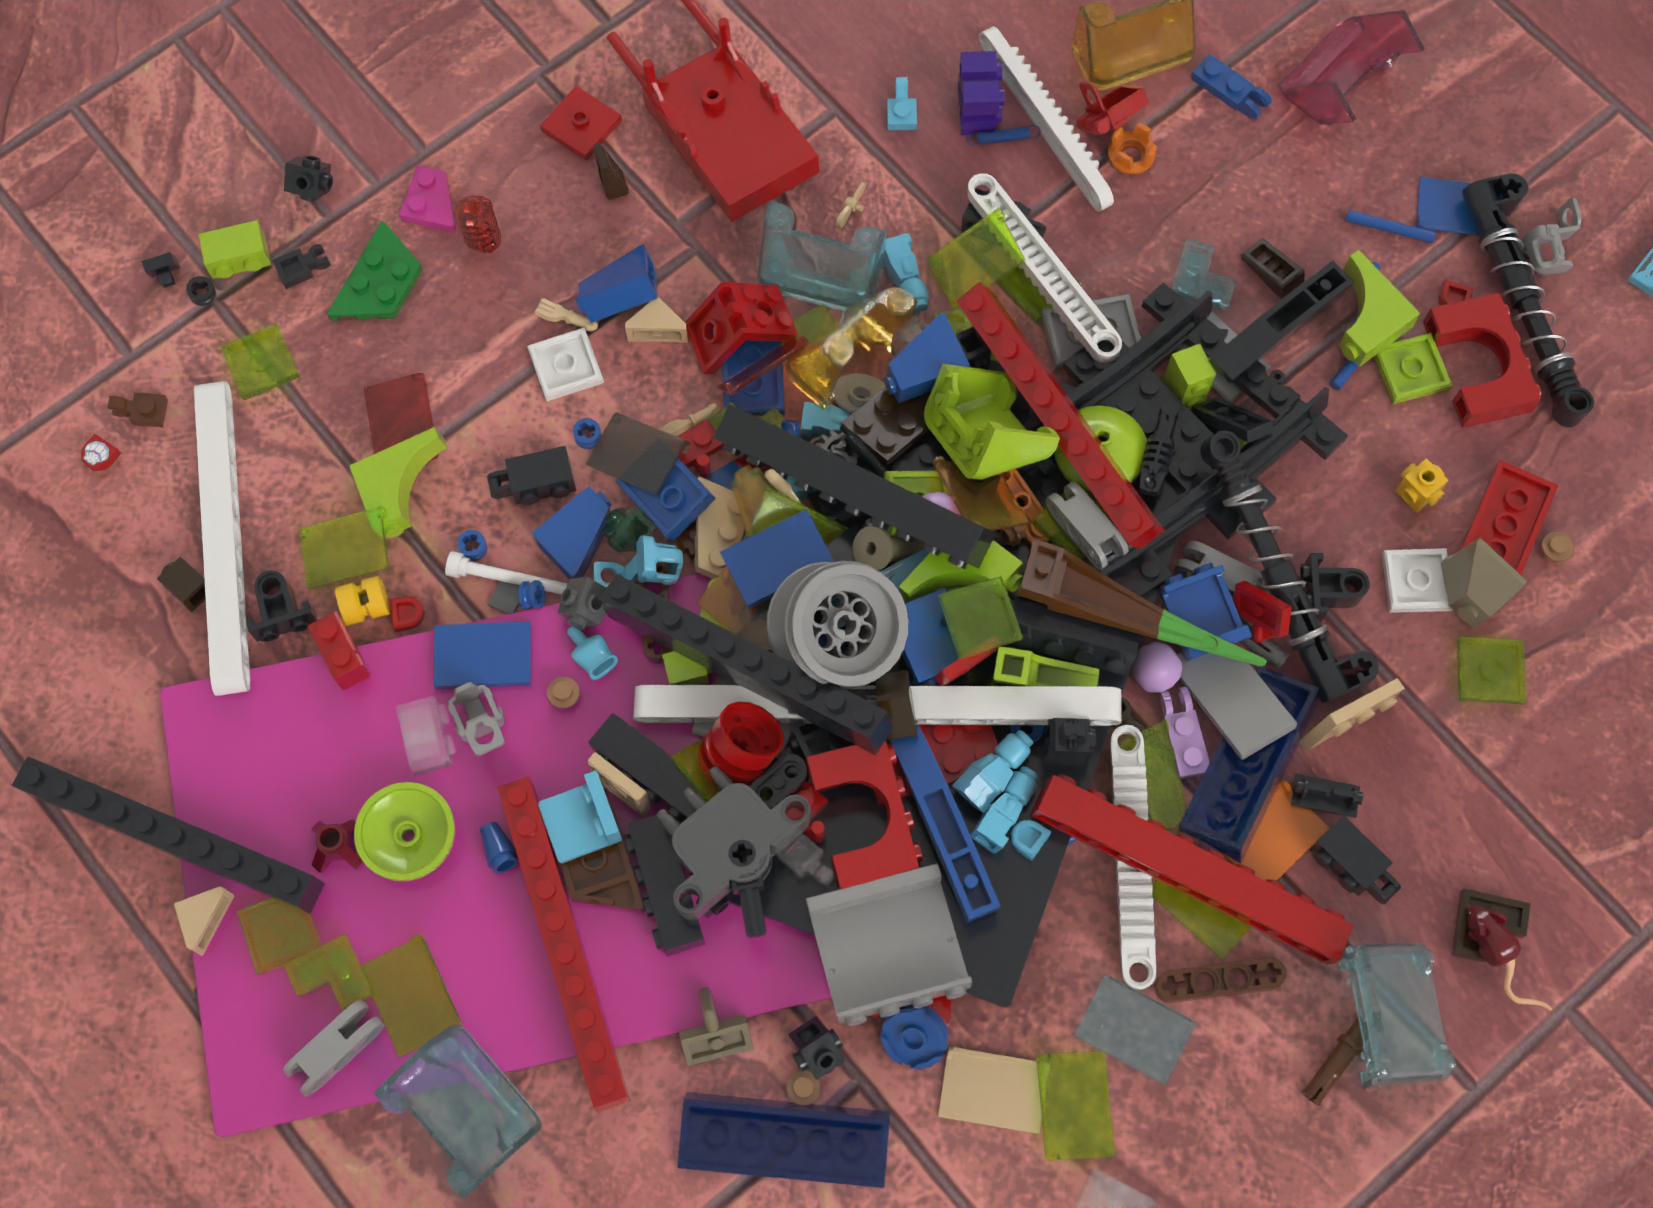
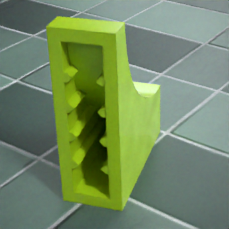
[1339,250,1421,367]
[349,427,448,539]
[899,540,1023,603]

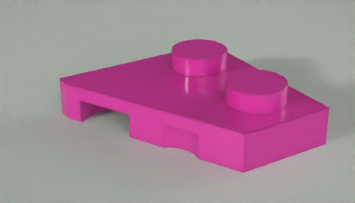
[399,165,456,233]

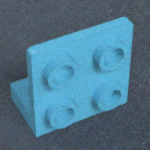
[538,770,623,864]

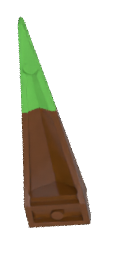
[1018,538,1267,667]

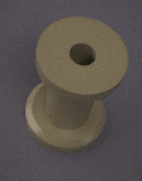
[853,526,923,571]

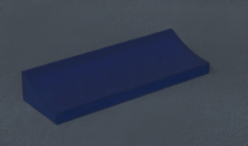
[1179,666,1319,864]
[677,1092,890,1188]

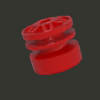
[697,702,784,787]

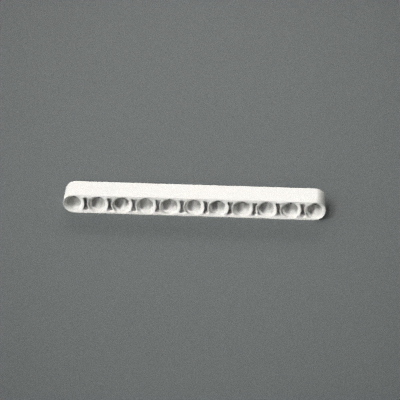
[194,381,250,696]

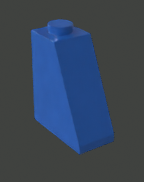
[575,244,658,323]
[884,313,970,403]
[532,486,612,580]

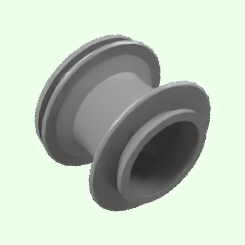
[767,561,909,689]

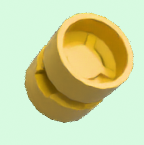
[335,575,391,626]

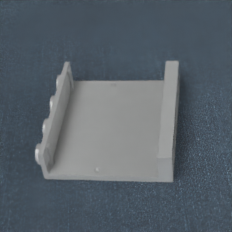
[806,863,972,1026]

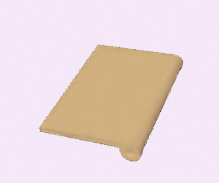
[938,1046,1049,1134]

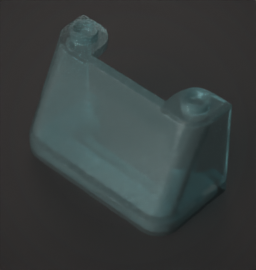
[758,201,886,314]
[1339,943,1455,1090]
[374,1025,541,1199]

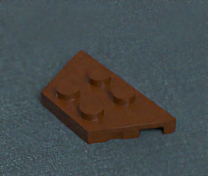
[560,788,645,911]

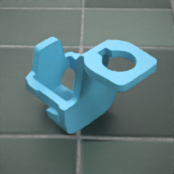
[592,535,683,588]

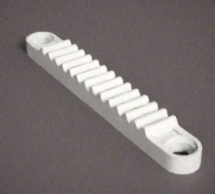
[979,26,1114,212]
[967,174,1122,363]
[1109,725,1156,990]

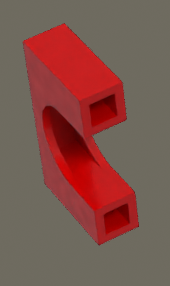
[1423,293,1541,428]
[805,740,923,890]

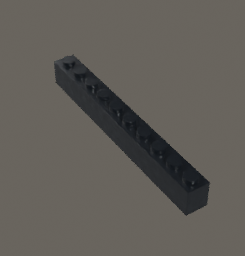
[714,404,996,569]
[599,574,893,755]
[11,756,325,914]

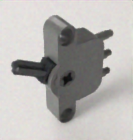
[657,766,811,938]

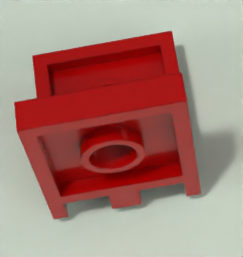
[685,282,799,374]

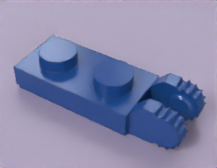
[1190,53,1272,119]

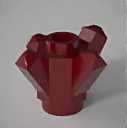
[311,819,363,873]

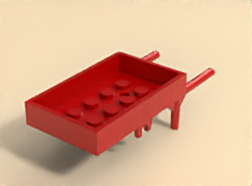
[607,0,820,222]

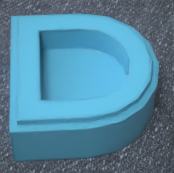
[1011,820,1051,861]

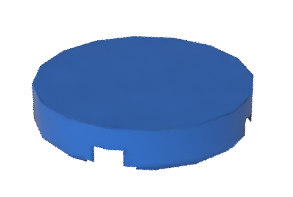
[881,1004,949,1070]

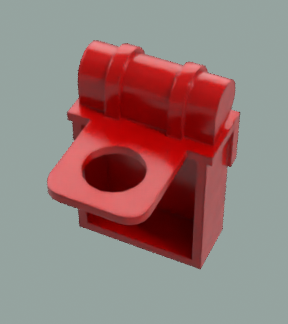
[1076,82,1149,135]

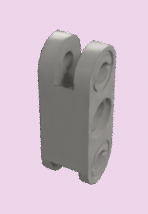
[1045,482,1129,570]
[1174,541,1269,601]
[282,999,384,1097]

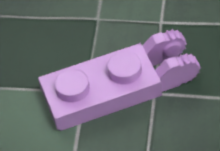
[1159,687,1212,780]

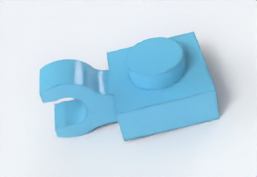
[887,77,917,130]

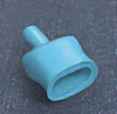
[567,626,618,680]

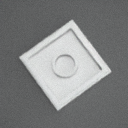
[527,327,604,402]
[1381,548,1453,613]

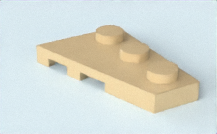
[695,476,755,584]
[1299,678,1405,752]

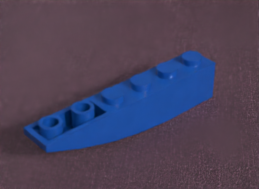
[889,724,1001,923]

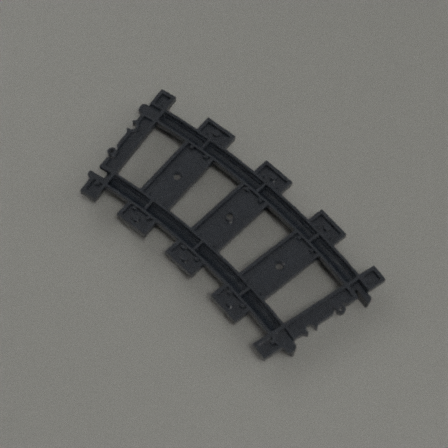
[808,282,1348,683]

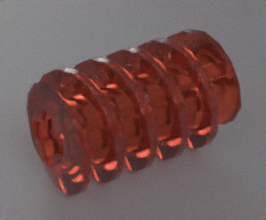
[455,195,502,253]

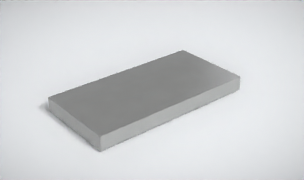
[1177,652,1297,760]

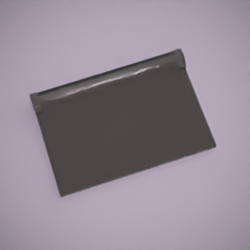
[586,412,690,496]

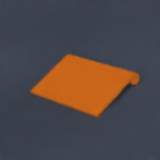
[1215,780,1330,881]

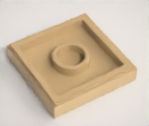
[587,752,652,817]

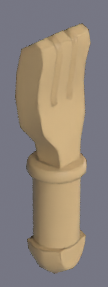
[534,298,598,332]
[659,404,721,442]
[765,469,810,513]

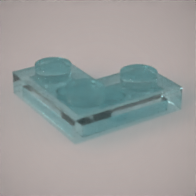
[1171,239,1237,311]

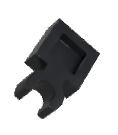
[272,244,331,289]

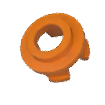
[1107,122,1157,174]

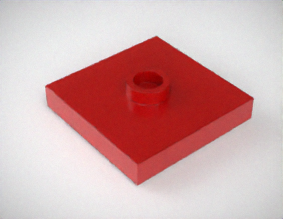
[540,86,622,161]

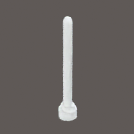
[445,551,568,594]

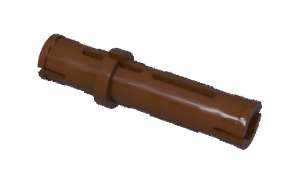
[1301,1011,1379,1106]

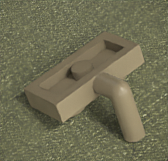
[679,988,754,1066]

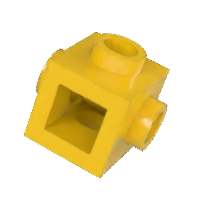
[1395,458,1449,513]

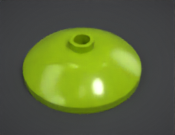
[1053,406,1147,491]
[354,782,455,881]

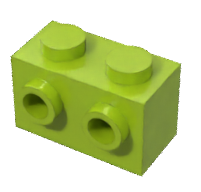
[198,220,271,279]
[1162,344,1217,410]

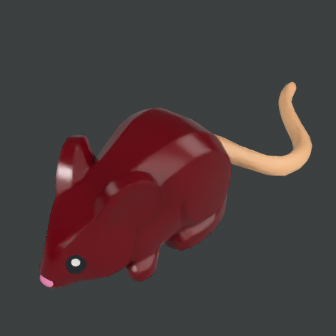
[1467,905,1552,1011]

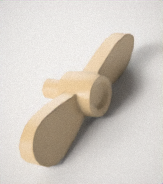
[836,182,867,228]

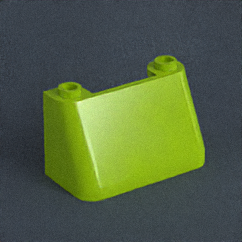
[924,364,1060,480]

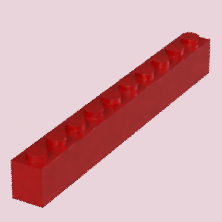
[956,282,1165,550]
[1030,774,1354,965]
[497,776,631,1112]

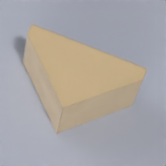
[625,297,688,343]
[174,886,235,956]

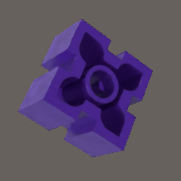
[957,51,1004,135]

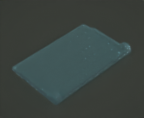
[1074,974,1196,1085]

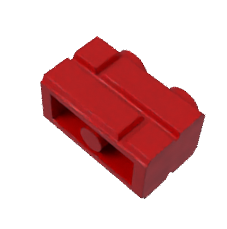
[307,612,371,690]

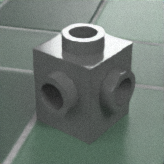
[557,577,606,629]

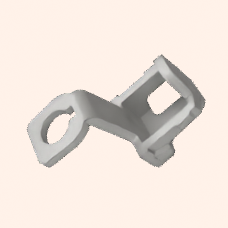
[1520,198,1582,276]
[448,682,505,756]

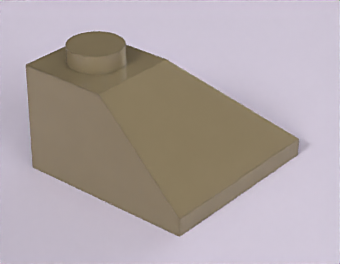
[1441,538,1527,627]

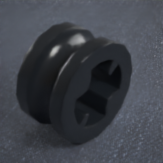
[186,276,216,306]

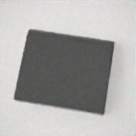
[488,581,520,614]

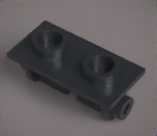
[1291,774,1363,818]

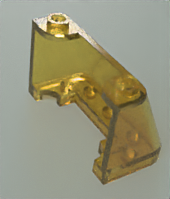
[1071,0,1196,90]
[784,287,918,410]

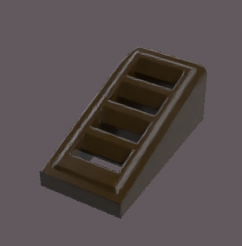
[594,143,629,200]
[1241,238,1305,299]

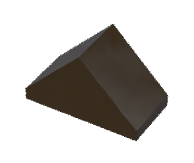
[875,670,918,741]

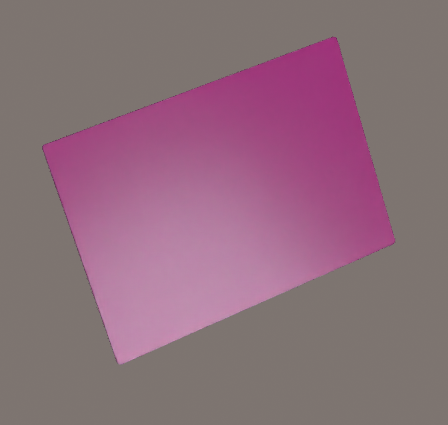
[160,572,832,1137]

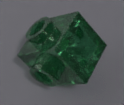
[600,507,656,553]

